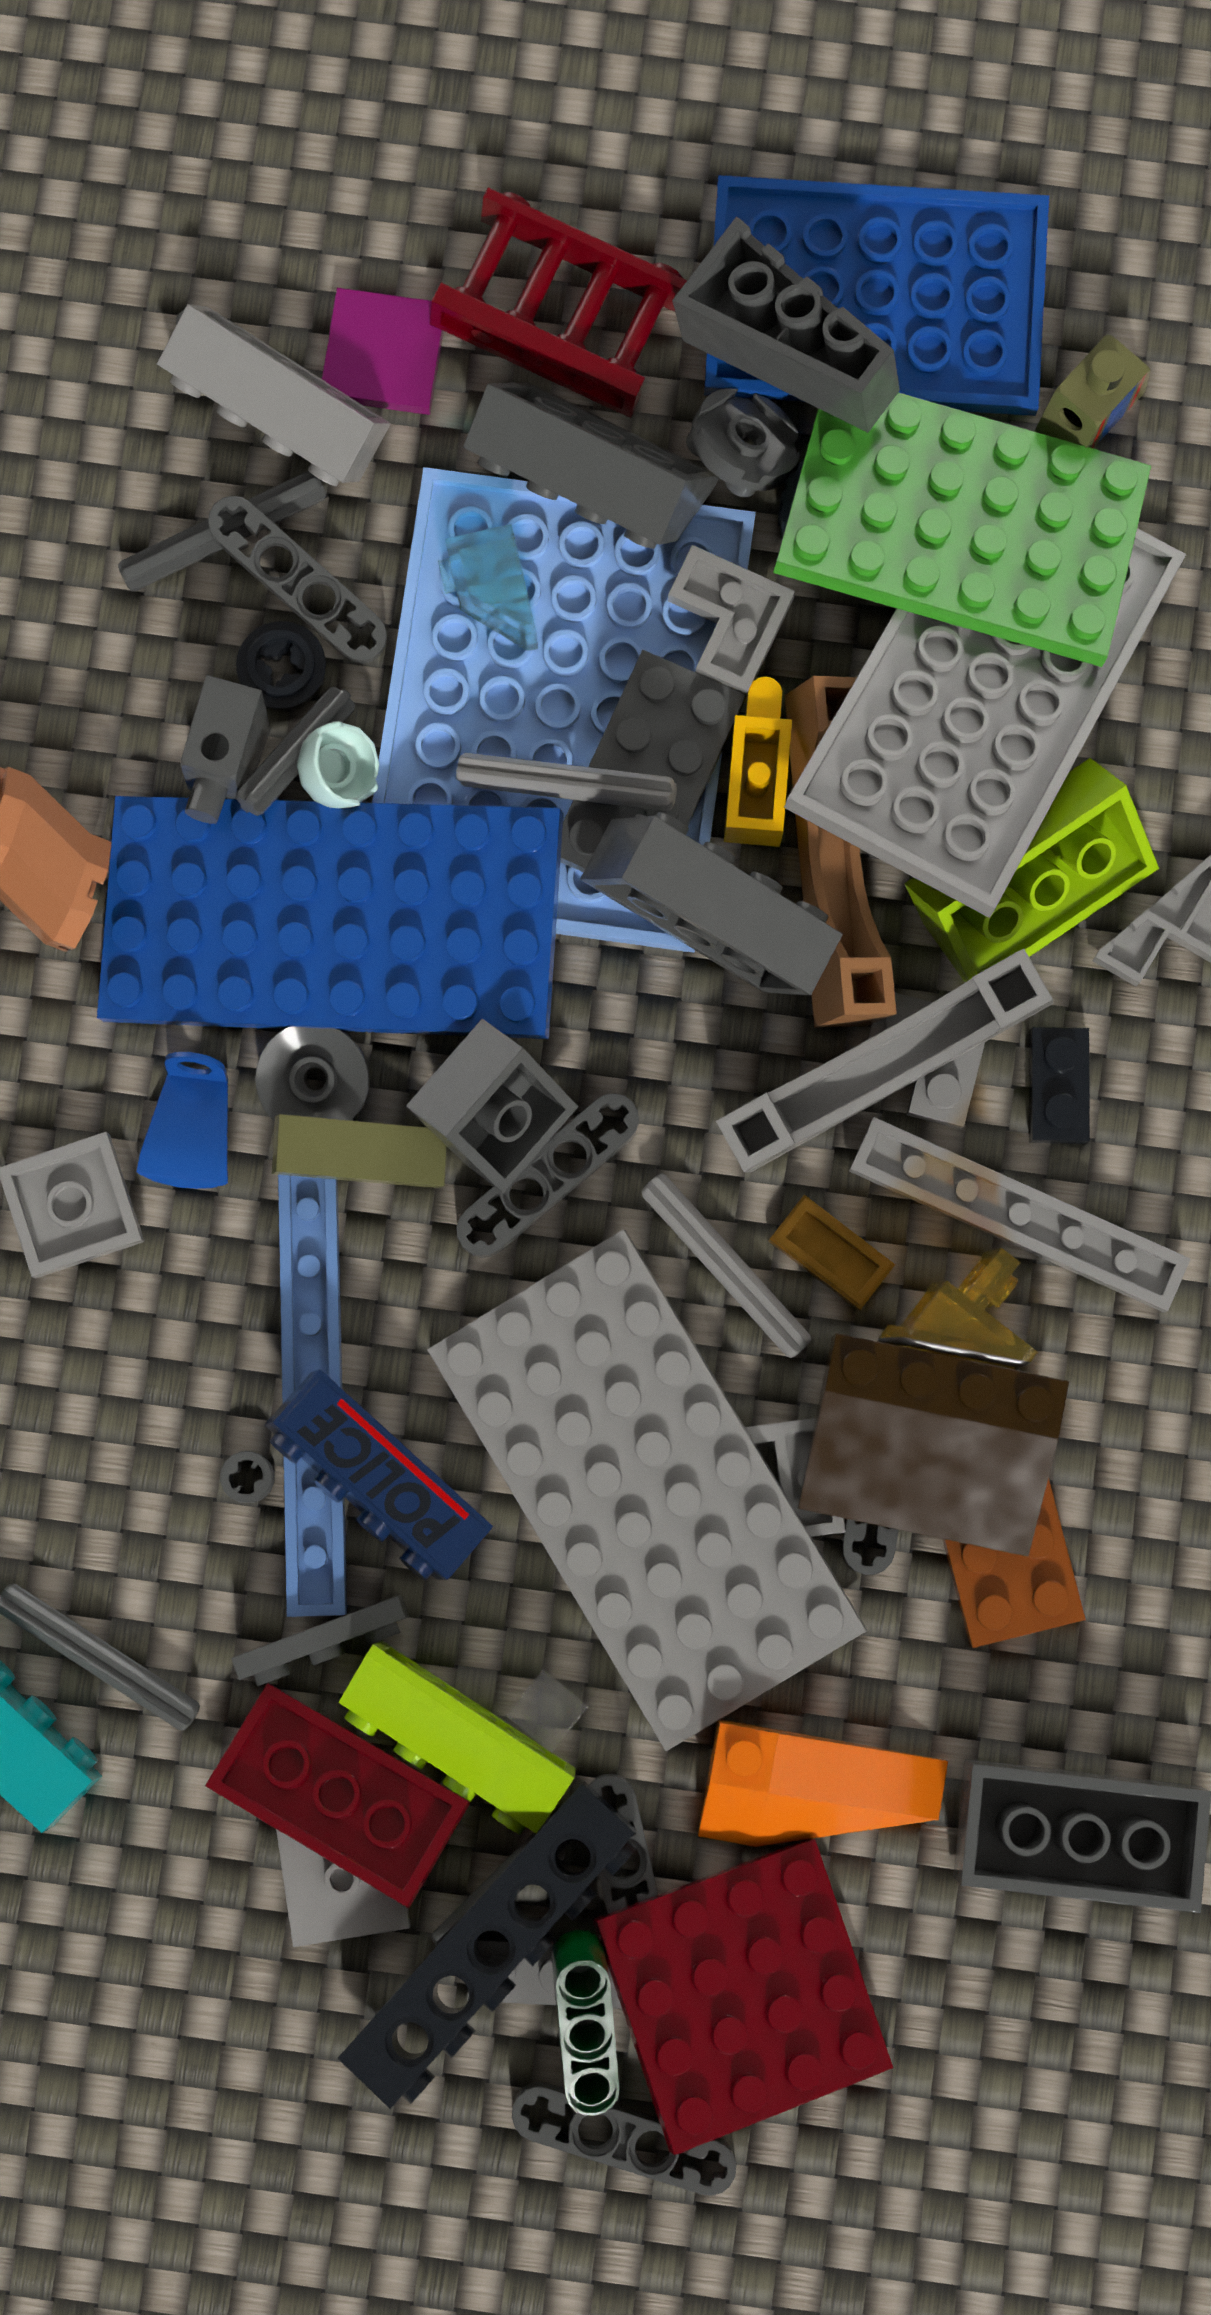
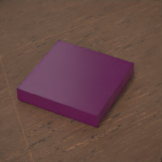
[322,288,444,415]

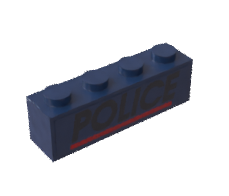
[264,1369,494,1581]

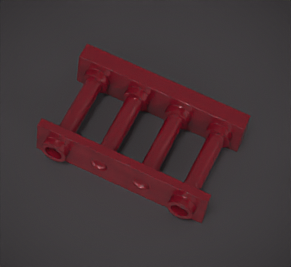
[430,187,687,418]

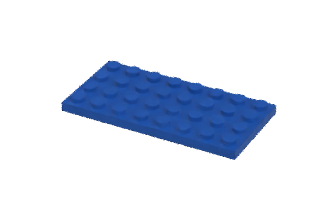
[97,796,564,1039]

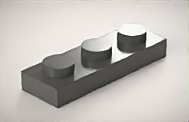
[231,1595,410,1686]

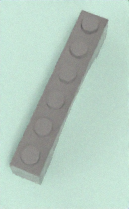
[716,948,1053,1172]

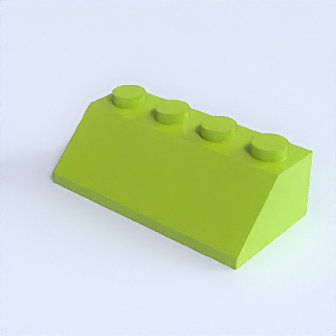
[904,758,1159,982]
[338,1640,576,1835]

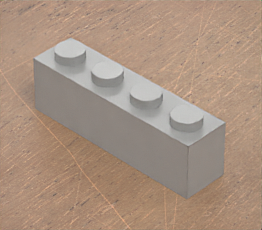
[157,304,391,486]

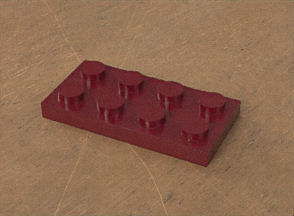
[205,1683,470,1909]

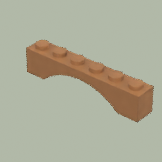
[784,676,897,1028]

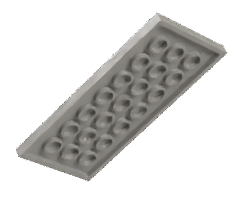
[784,528,1186,918]
[427,1229,867,1751]

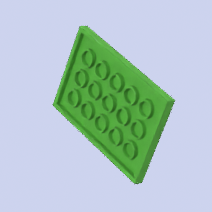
[773,392,1151,667]

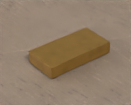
[769,1194,895,1311]

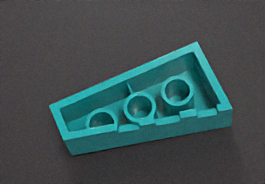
[0,1660,102,1833]

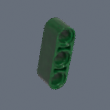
[551,1930,619,2116]

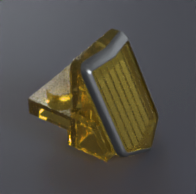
[878,1248,1038,1370]

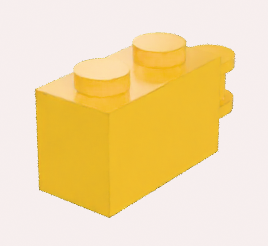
[724,677,792,847]

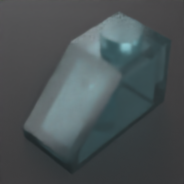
[438,524,538,651]

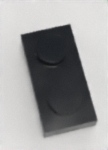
[1029,1027,1090,1144]

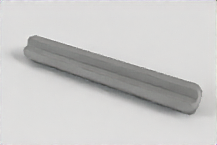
[456,753,677,811]
[642,1173,811,1358]

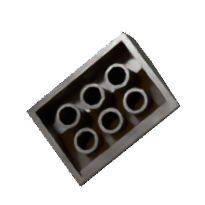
[798,1333,1069,1557]

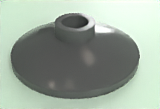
[255,1026,369,1122]

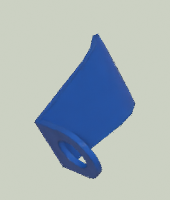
[136,1052,228,1189]

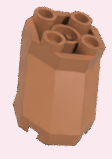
[0,767,112,952]

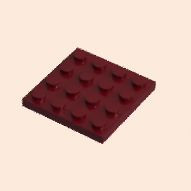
[592,1838,893,2155]

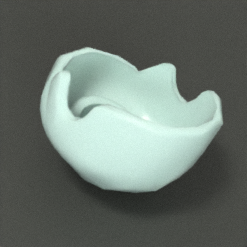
[296,721,379,808]

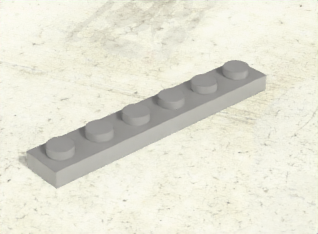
[849,1117,1191,1313]

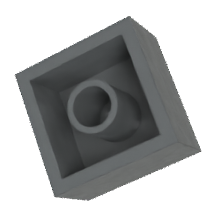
[406,1019,578,1193]

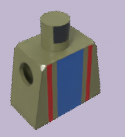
[1034,334,1151,448]

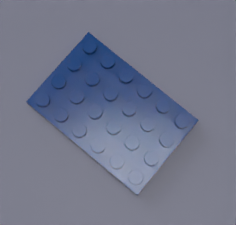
[704,175,1049,416]

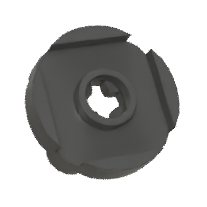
[686,388,801,497]

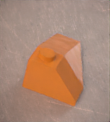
[698,1719,948,1847]

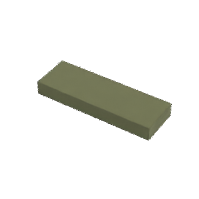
[272,1114,446,1188]

